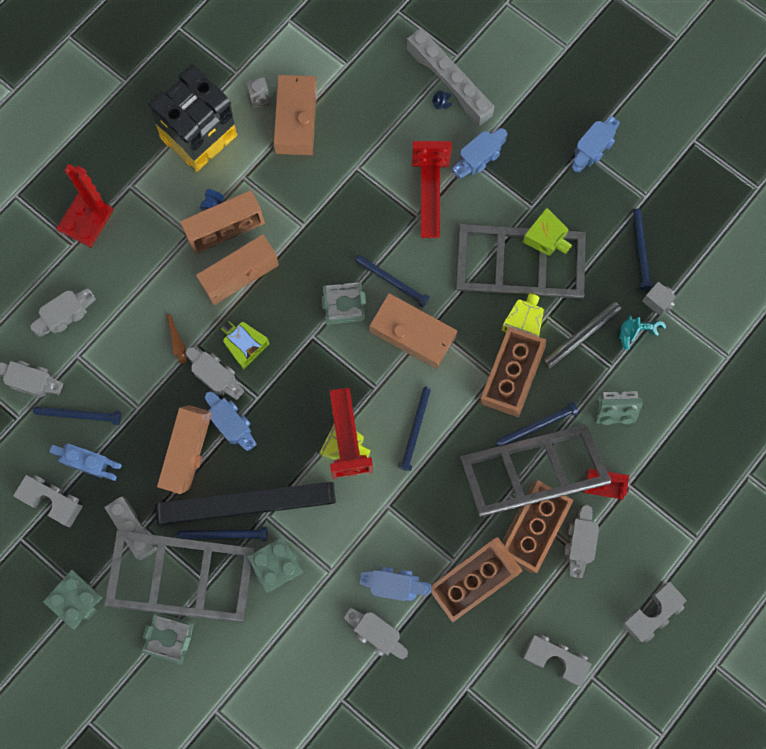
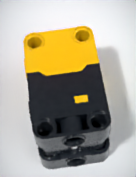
[147,64,237,173]

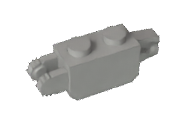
[31,288,96,337]
[186,347,244,400]
[0,360,63,398]
[564,505,599,578]
[344,608,408,659]

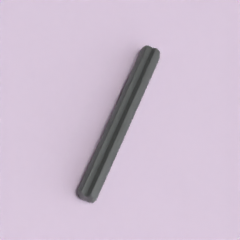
[544,302,621,368]

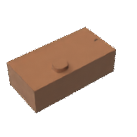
[274,75,317,155]
[180,190,265,254]
[196,234,279,306]
[369,293,457,369]
[481,327,546,418]
[157,405,212,494]
[502,480,574,573]
[431,537,523,623]

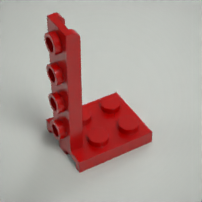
[412,141,452,238]
[56,164,114,248]
[329,388,373,479]

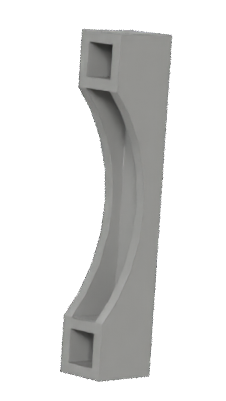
[407,28,495,127]

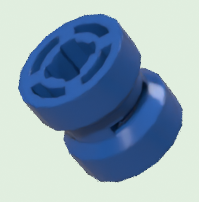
[199,189,224,211]

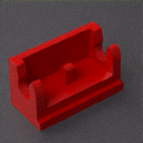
[583,469,629,500]

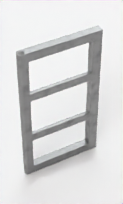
[455,224,586,299]
[460,425,611,517]
[104,530,254,623]

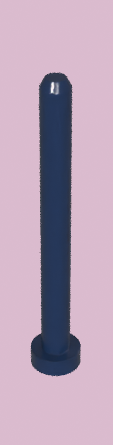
[633,208,654,290]
[355,255,430,308]
[398,386,431,471]
[496,401,579,447]
[33,407,121,425]
[177,527,268,541]

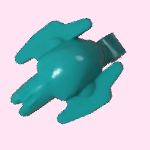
[619,316,666,350]

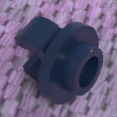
[432,90,452,109]

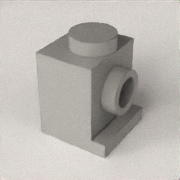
[246,77,271,108]

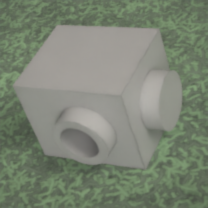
[642,282,677,316]

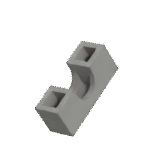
[13,475,83,527]
[104,496,157,561]
[621,582,687,643]
[522,634,592,687]

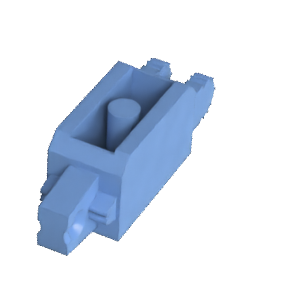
[572,116,620,172]
[452,128,508,179]
[204,391,257,452]
[50,444,122,481]
[360,567,432,601]

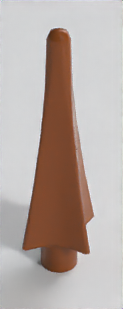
[167,314,187,363]

